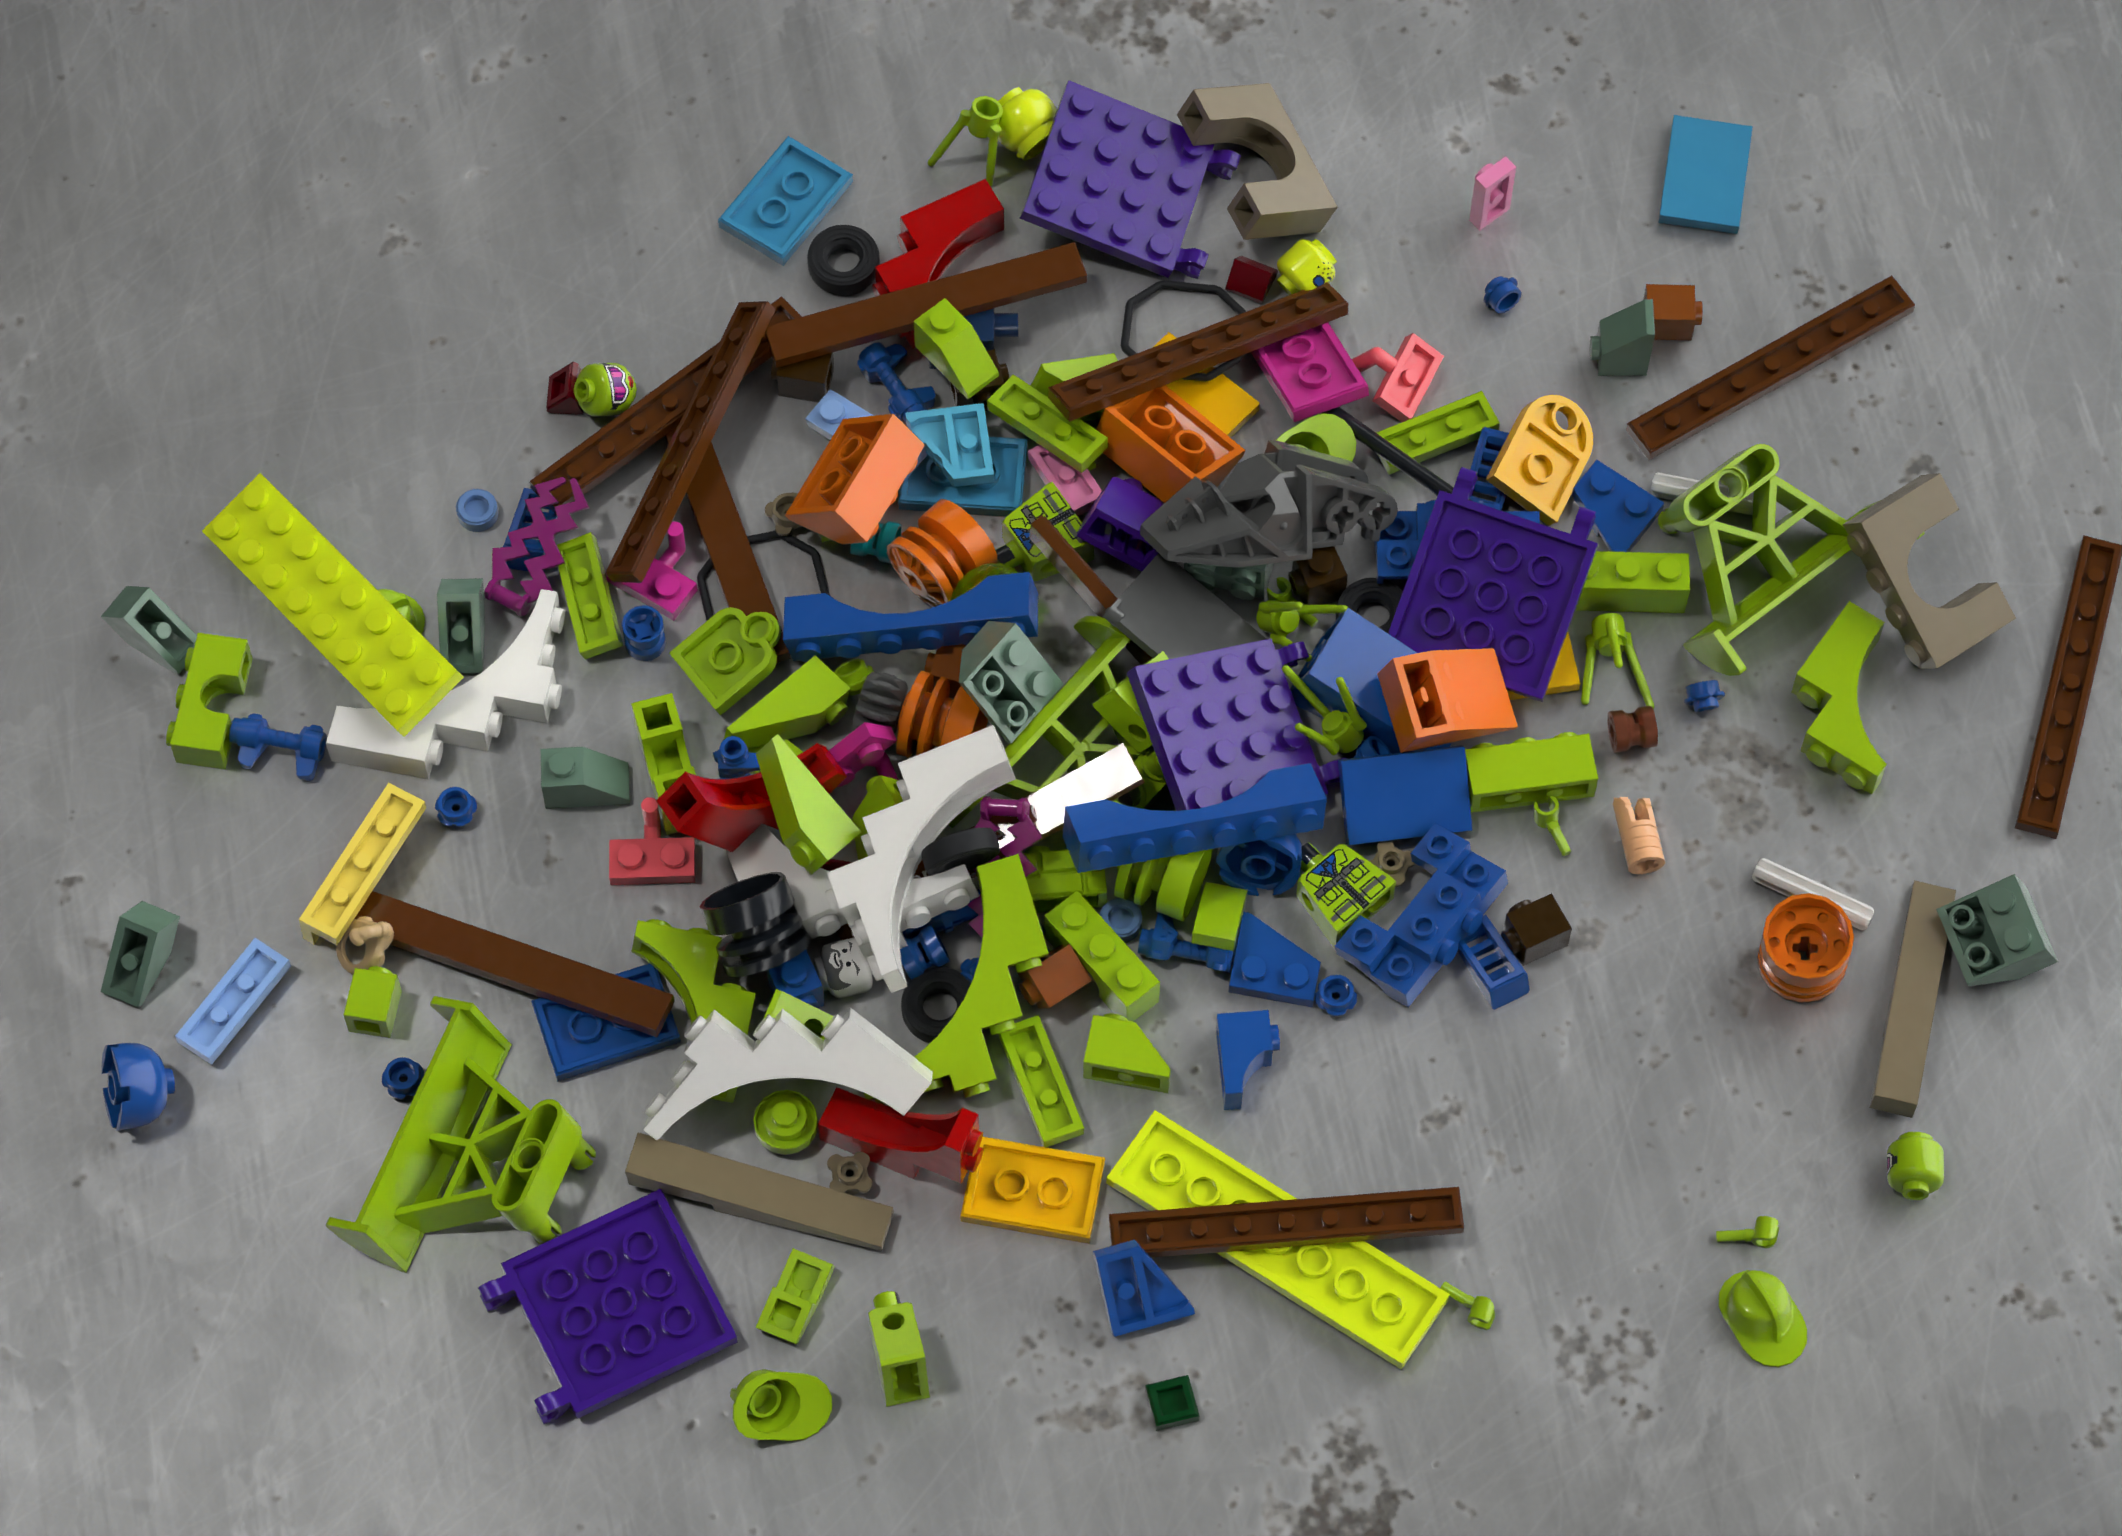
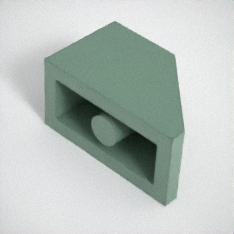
[1589,299,1655,376]
[437,578,485,673]
[101,586,197,674]
[540,747,630,809]
[100,901,180,1008]

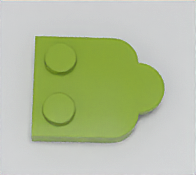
[669,607,781,716]

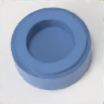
[456,489,498,532]
[1100,898,1142,943]

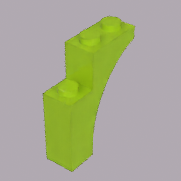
[1791,601,1887,794]
[631,919,756,1103]

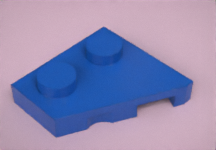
[1572,460,1664,552]
[1228,911,1321,1008]
[1093,1240,1195,1337]

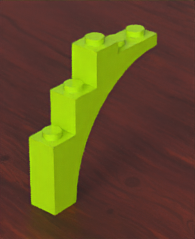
[863,854,1049,1105]

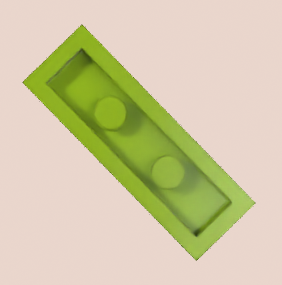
[987,374,1108,473]
[1376,391,1500,475]
[557,532,624,660]
[998,1015,1084,1147]

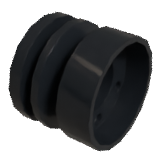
[700,872,810,977]

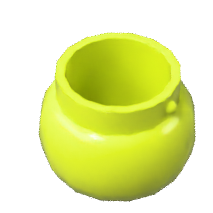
[998,87,1057,161]

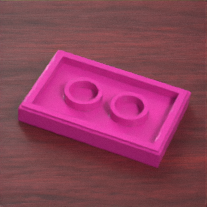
[1251,322,1369,422]

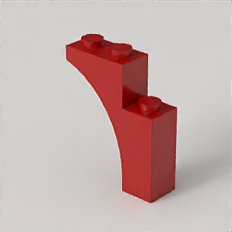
[872,179,1004,349]
[656,743,847,852]
[818,1087,984,1184]

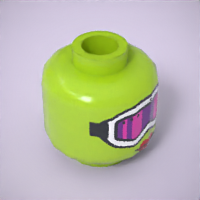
[574,363,637,416]
[1887,1132,1944,1200]

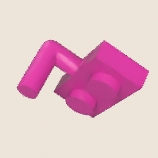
[606,522,698,621]
[829,722,899,787]

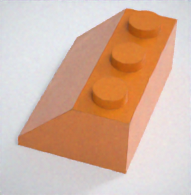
[1096,385,1246,503]
[785,414,925,544]

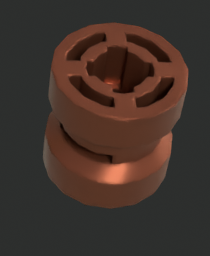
[1607,706,1658,753]

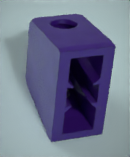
[1076,477,1163,571]

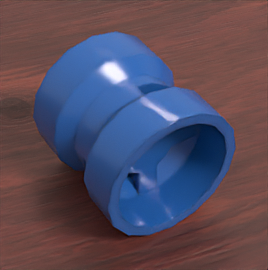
[622,605,666,661]
[900,924,951,979]

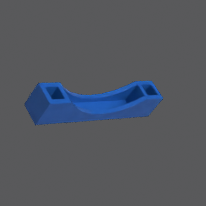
[783,572,1038,662]
[1063,763,1327,873]

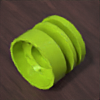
[1114,849,1213,922]

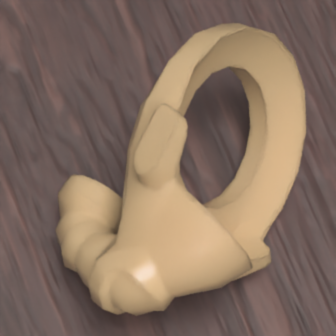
[336,916,394,974]

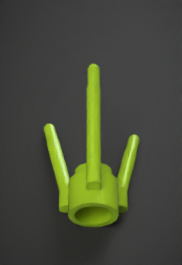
[927,96,1003,186]
[1256,600,1348,662]
[1581,613,1655,709]
[1282,665,1367,755]

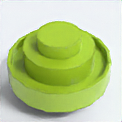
[753,1090,818,1155]

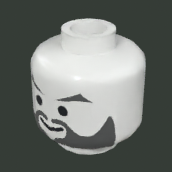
[814,938,873,999]

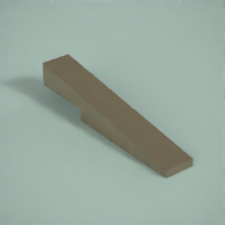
[1869,880,1956,1118]
[625,1132,894,1251]

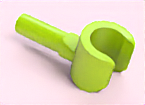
[1267,577,1319,628]
[1533,795,1572,856]
[1716,1216,1779,1248]
[1440,1281,1496,1330]

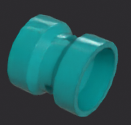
[851,521,902,564]

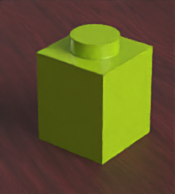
[343,966,402,1038]

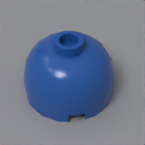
[1216,834,1302,896]
[101,1043,175,1130]

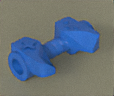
[857,342,936,423]
[229,713,327,781]
[713,736,760,779]
[1138,913,1235,973]

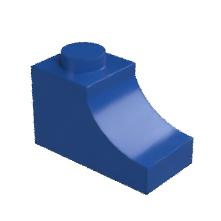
[1216,1010,1280,1110]

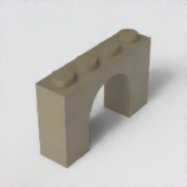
[1177,83,1338,240]
[1843,473,2016,669]

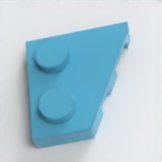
[905,403,994,487]

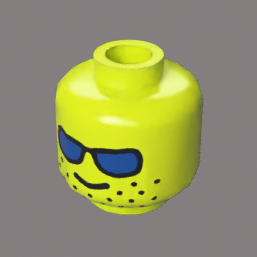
[1277,239,1337,295]

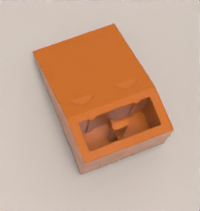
[1377,648,1518,753]

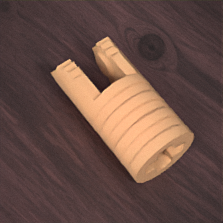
[1613,797,1665,875]

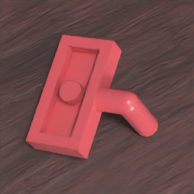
[1352,333,1444,422]
[609,797,695,885]

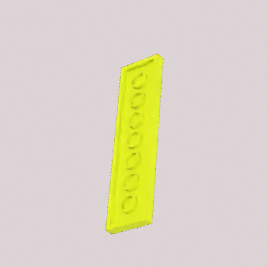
[202,473,464,737]
[1106,1110,1450,1370]

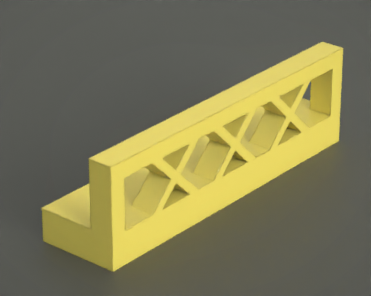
[299,782,426,945]

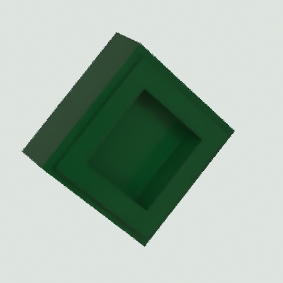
[1145,1375,1200,1431]

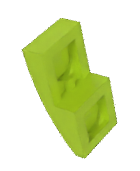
[1191,882,1248,951]
[755,1248,835,1345]

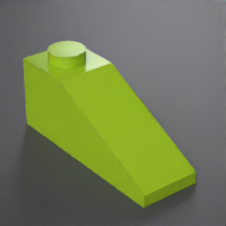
[724,655,851,748]
[756,734,861,875]

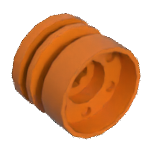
[887,499,998,607]
[896,670,988,758]
[1757,893,1854,1003]

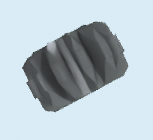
[852,672,908,734]

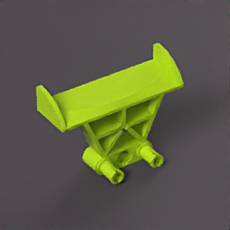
[1658,444,1925,676]
[948,616,1166,828]
[325,996,596,1273]

